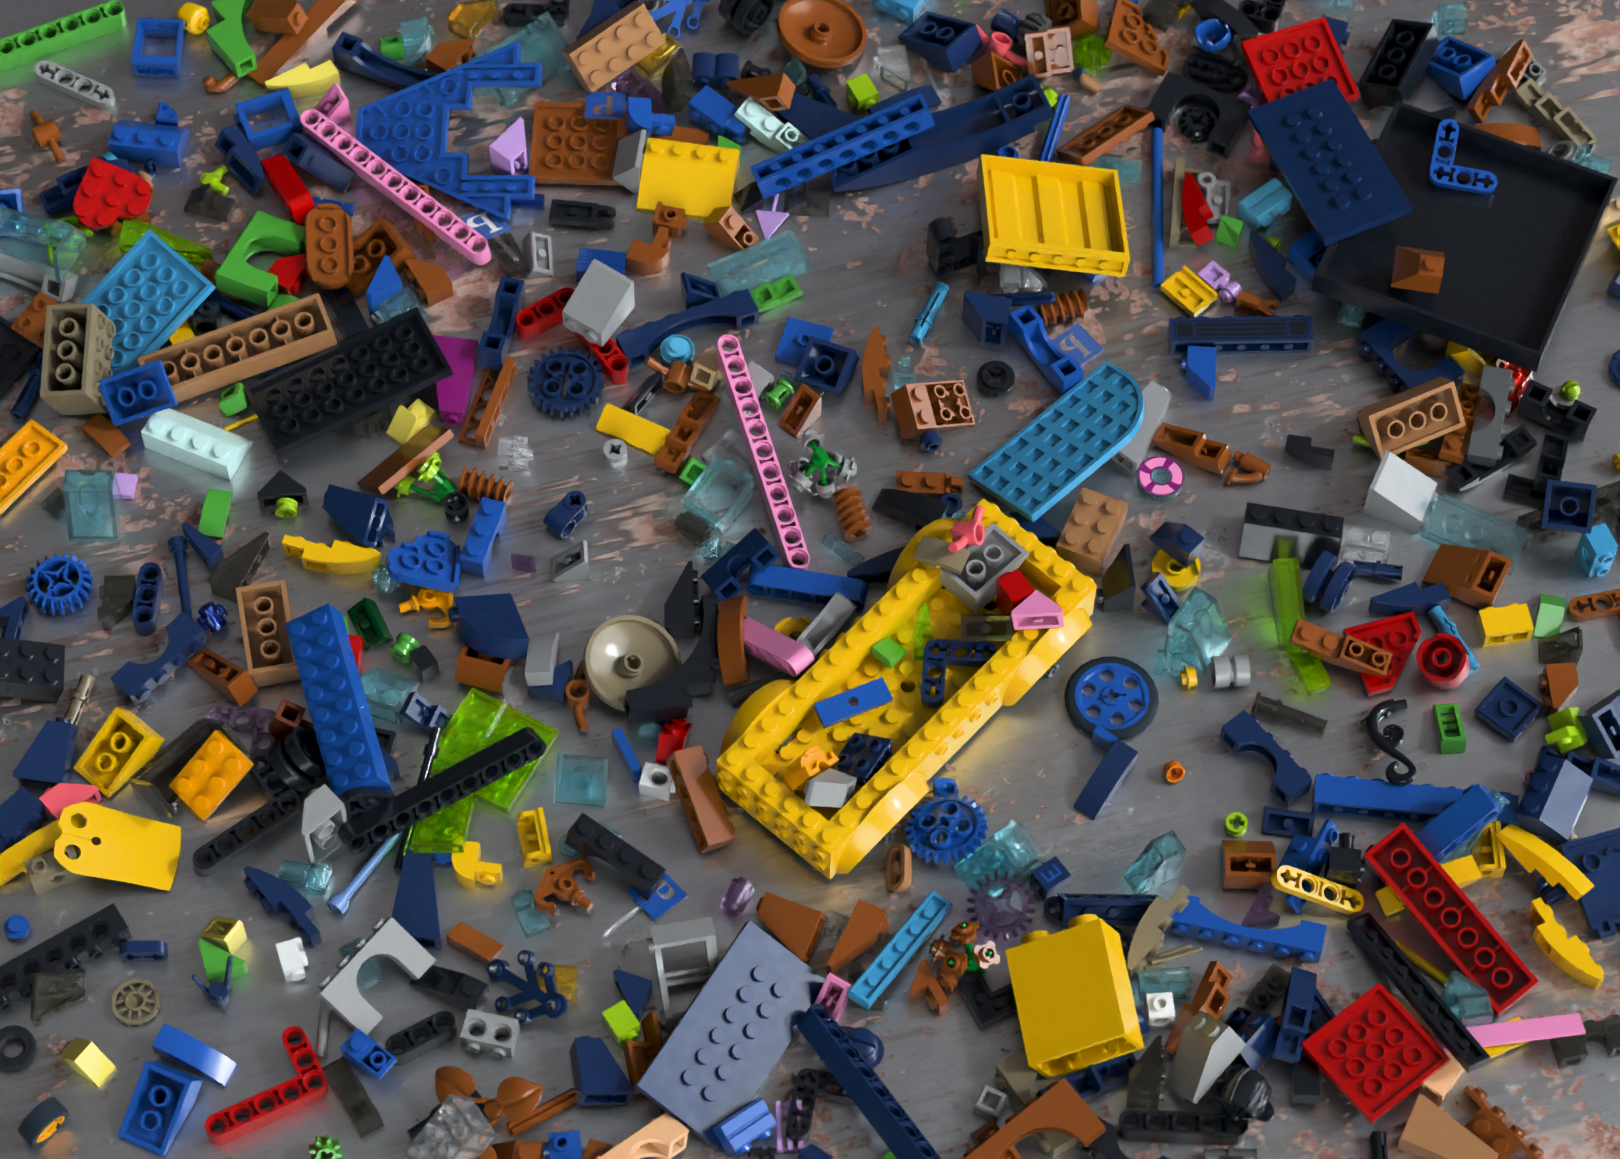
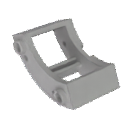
[647,916,719,1036]

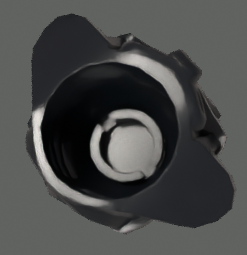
[1211,1068,1274,1122]

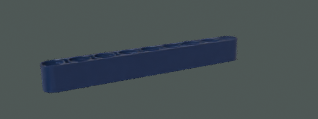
[797,1003,941,1159]

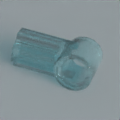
[278,859,333,895]

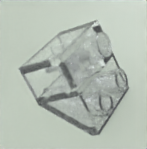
[997,263,1047,294]

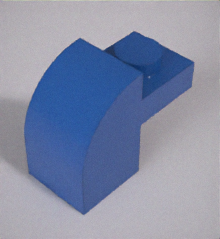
[625,97,675,141]

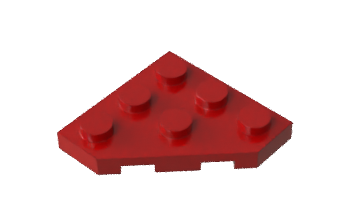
[1342,611,1422,697]

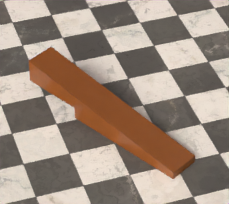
[247,0,358,89]

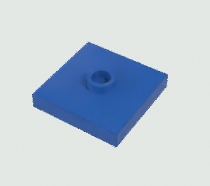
[775,317,834,366]

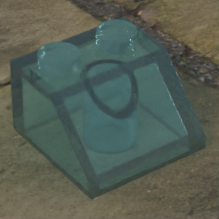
[361,666,420,726]

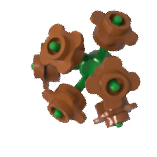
[929,921,1001,994]

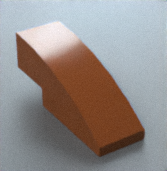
[1152,422,1232,475]

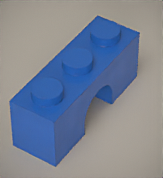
[459,497,507,578]

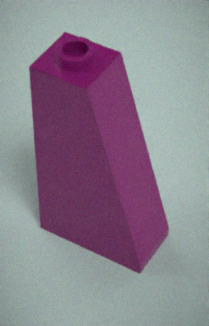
[433,335,479,426]

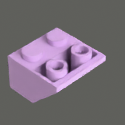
[489,117,528,175]

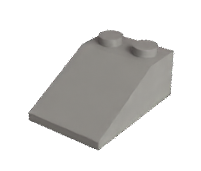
[940,523,1029,613]
[1165,1010,1246,1104]

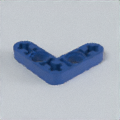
[1429,119,1497,195]

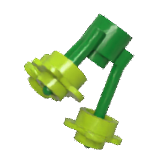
[395,451,458,503]

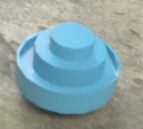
[660,335,695,367]

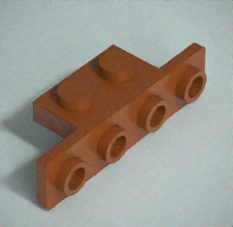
[623,1011,666,1115]
[1464,1085,1544,1159]

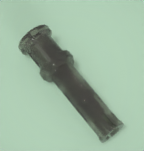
[1251,692,1328,735]

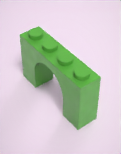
[214,210,305,308]

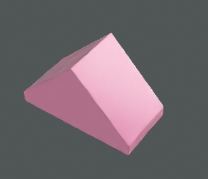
[313,83,351,125]
[1011,590,1065,630]
[815,973,852,1022]

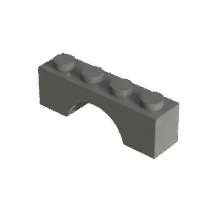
[1466,365,1516,467]

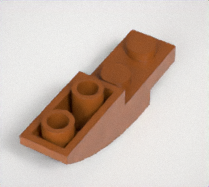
[862,327,892,422]
[1438,382,1482,465]
[1288,618,1393,677]
[1164,961,1232,1057]

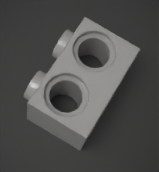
[460,1009,520,1058]

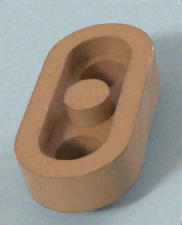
[886,843,912,893]

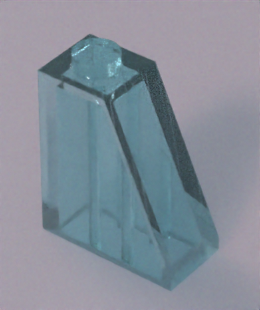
[1124,830,1186,894]

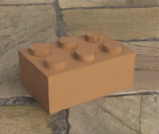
[1056,487,1128,576]

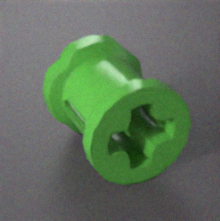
[763,378,795,410]

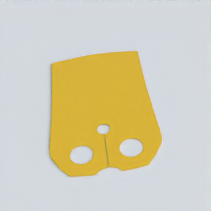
[54,802,181,891]

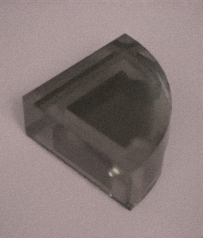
[41,487,66,521]

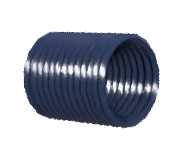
[990,9,1021,44]

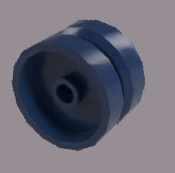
[1300,550,1357,614]

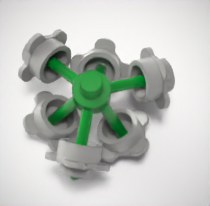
[788,428,857,498]

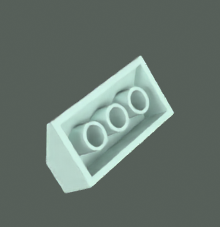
[141,408,253,481]

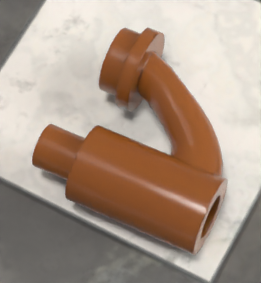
[1223,451,1273,486]

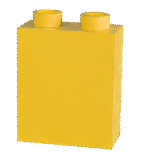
[1005,914,1144,1080]

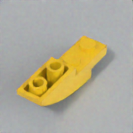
[282,534,383,575]
[1527,897,1604,989]

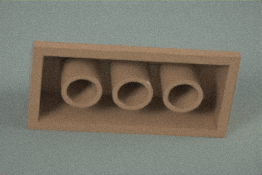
[1356,376,1466,460]

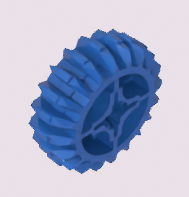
[26,552,93,617]

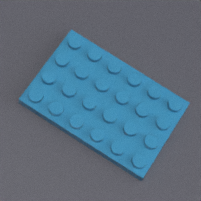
[80,229,216,375]

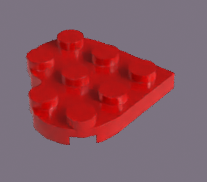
[73,157,152,231]

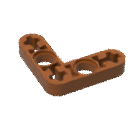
[1566,589,1620,622]

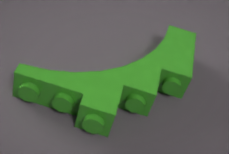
[206,0,258,79]

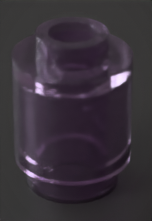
[720,877,755,916]

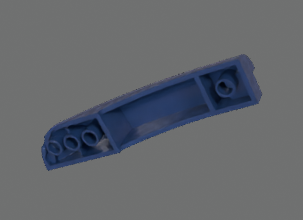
[831,74,1054,192]

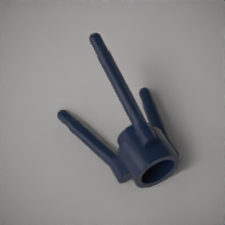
[191,956,233,1010]

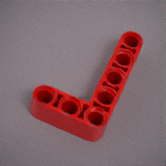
[516,287,629,385]
[205,1026,329,1145]

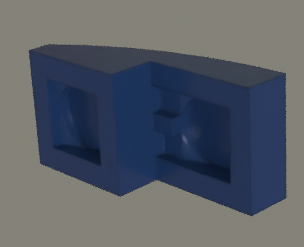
[399,692,456,740]

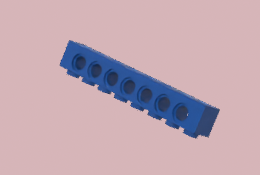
[750,93,936,199]

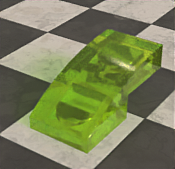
[913,603,931,661]
[1289,651,1332,696]

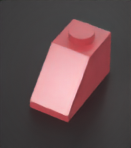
[39,783,102,821]

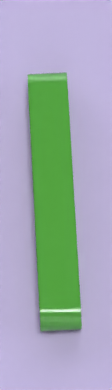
[0,0,127,72]

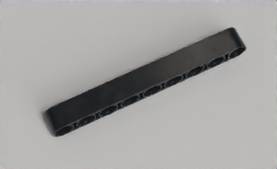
[338,727,546,854]

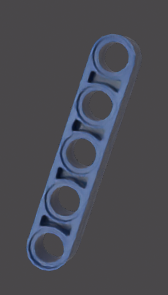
[746,565,869,611]

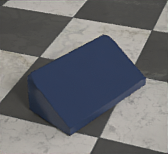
[1261,806,1315,837]

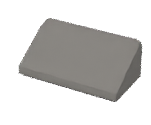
[522,231,554,279]

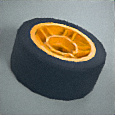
[18,1097,69,1147]

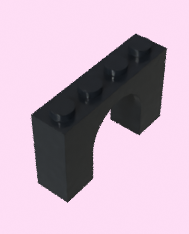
[1146,71,1252,159]

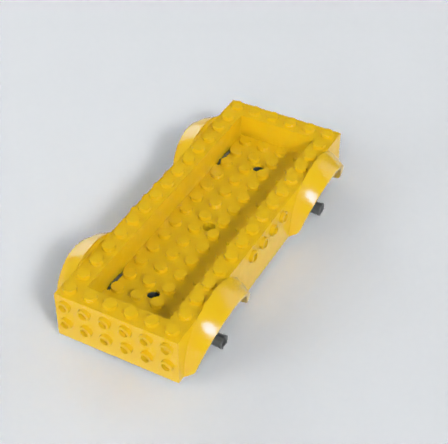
[716,498,1097,880]

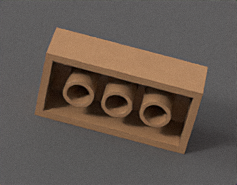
[561,1,666,93]
[236,580,300,687]

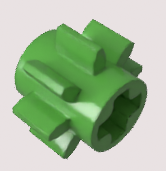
[309,1134,342,1159]

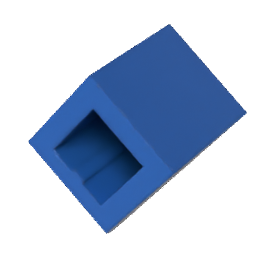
[340,1028,397,1080]

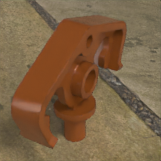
[533,858,596,916]

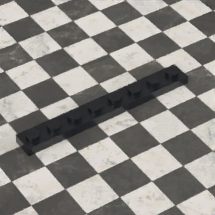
[1347,912,1490,1073]

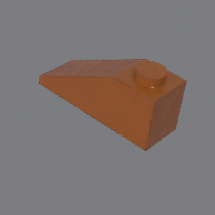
[187,647,258,707]
[826,899,890,975]

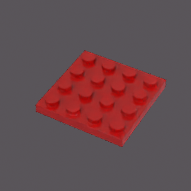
[1240,17,1360,104]
[1301,982,1450,1124]

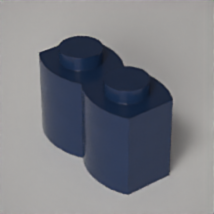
[691,52,739,90]

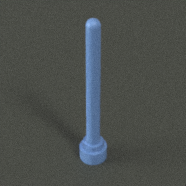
[326,830,404,916]

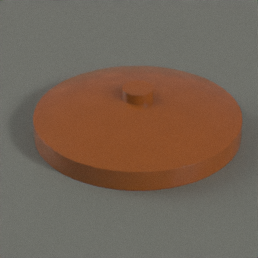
[777,0,867,68]

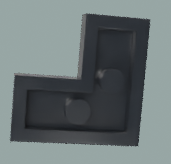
[957,971,1017,1028]

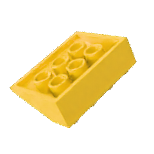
[636,137,740,220]

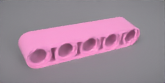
[744,617,815,677]

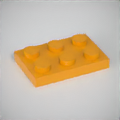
[169,730,254,820]

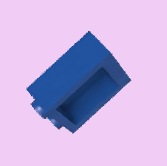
[131,17,186,78]
[233,88,304,152]

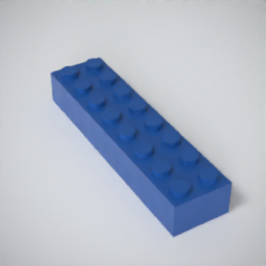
[285,603,391,803]

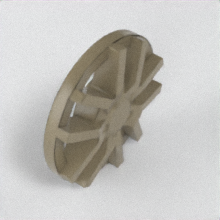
[111,979,160,1026]

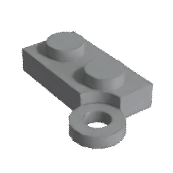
[1197,172,1230,224]

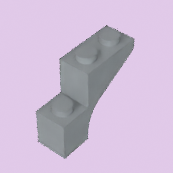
[796,592,858,657]

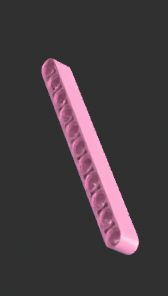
[300,108,491,265]
[716,334,810,571]

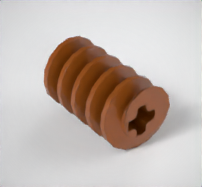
[1036,288,1088,326]
[458,465,514,503]
[831,488,872,542]

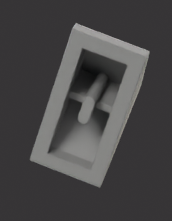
[550,540,590,582]

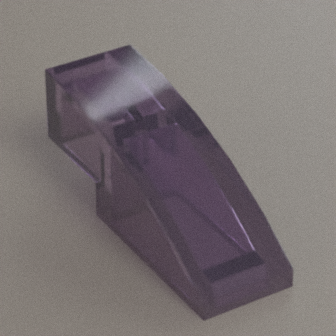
[611,66,678,115]

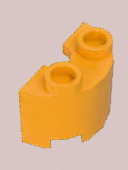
[783,746,840,791]

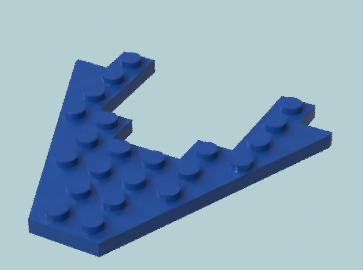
[356,42,542,221]

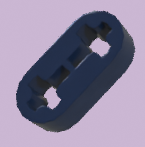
[118,941,168,962]

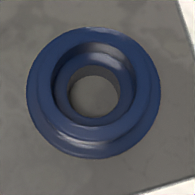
[919,430,943,452]

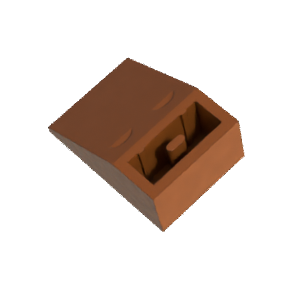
[890,380,975,439]
[1421,544,1513,610]

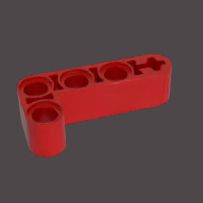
[260,152,315,226]

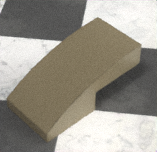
[913,536,971,575]

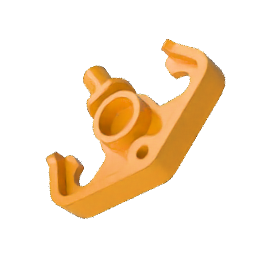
[398,587,453,629]

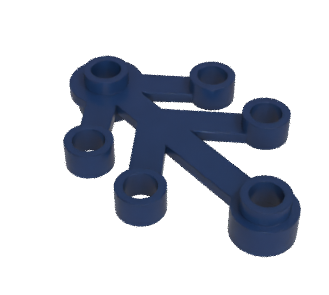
[487,950,568,1025]

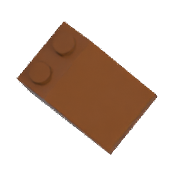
[346,217,418,297]
[454,643,516,693]

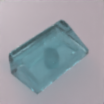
[1095,156,1143,184]
[1138,966,1192,1002]

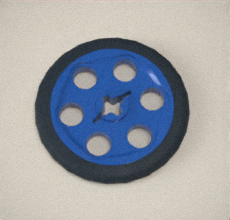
[1064,656,1159,741]

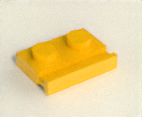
[1160,265,1218,318]

